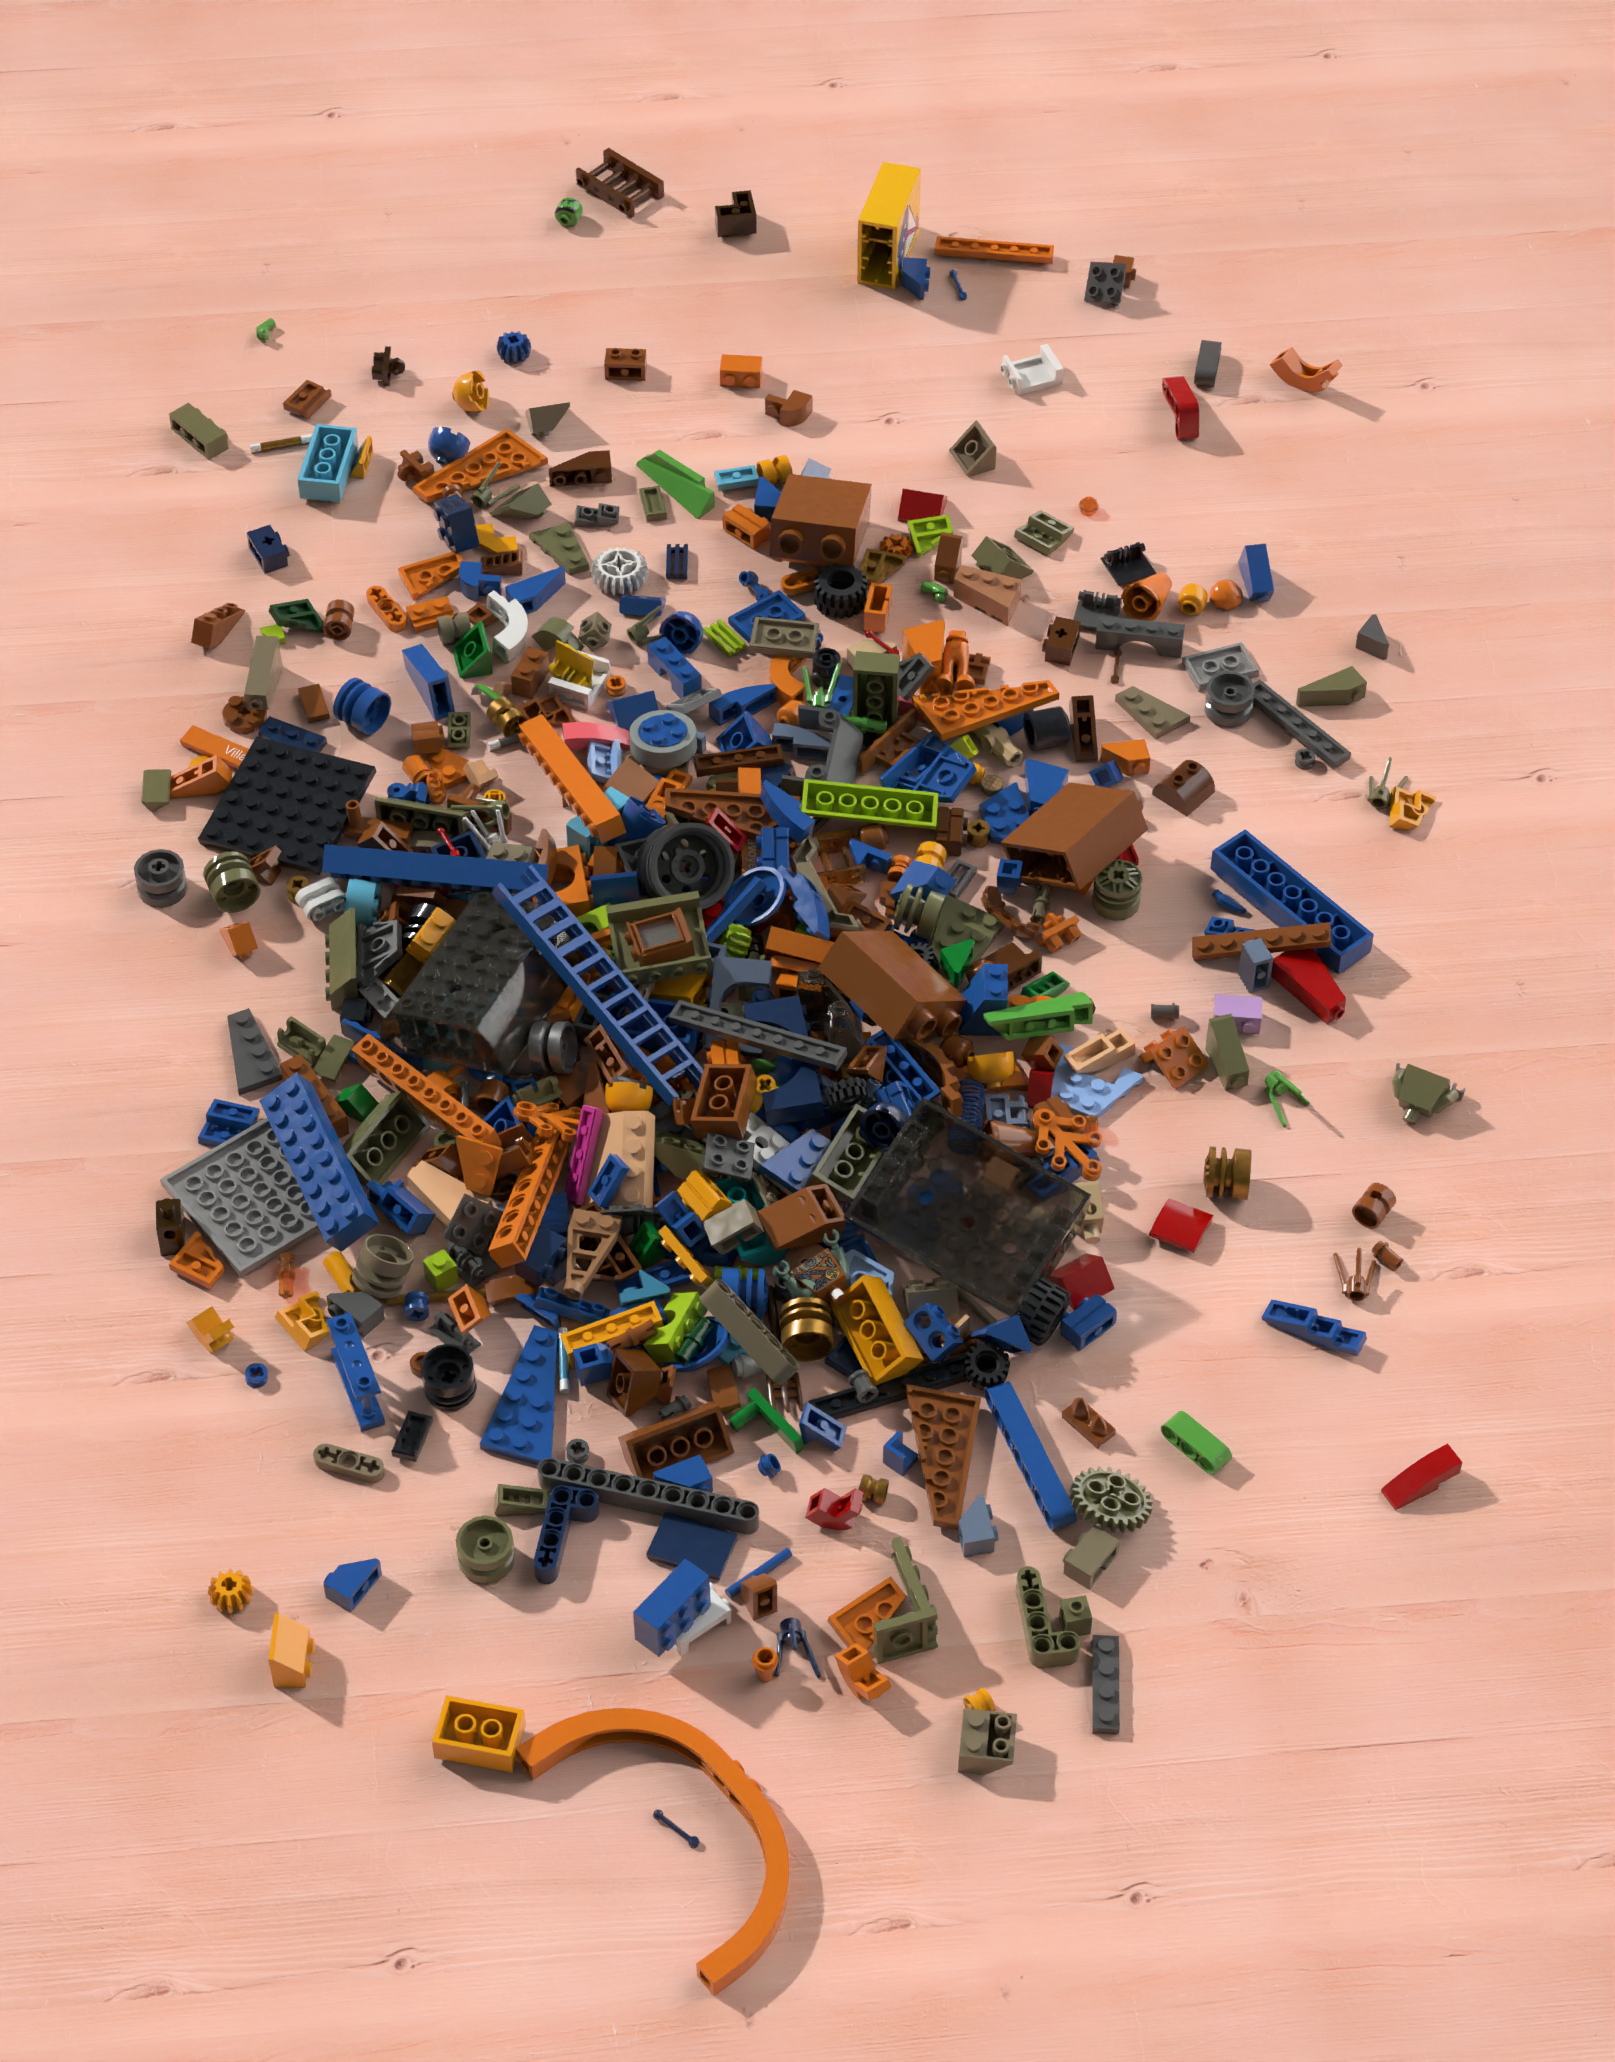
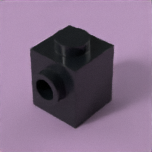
[340,997,373,1034]

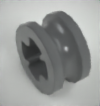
[1295,749,1315,770]
[566,1439,589,1464]

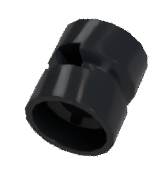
[812,648,840,689]

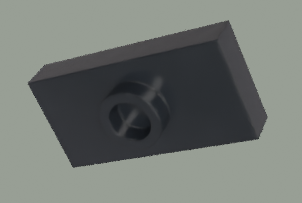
[391,1411,433,1462]

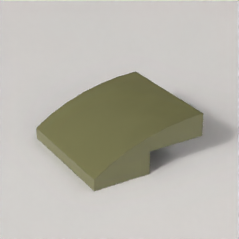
[1014,510,1074,555]

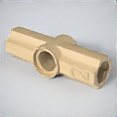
[972,723,1023,767]

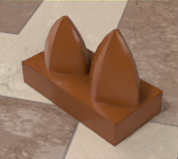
[1062,1397,1116,1449]

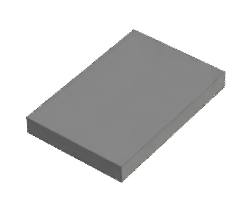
[1182,642,1259,692]

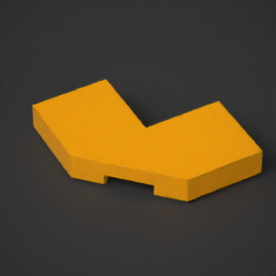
[476,523,518,555]

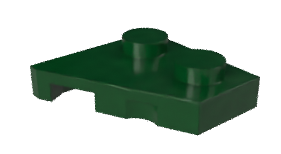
[268,599,324,633]

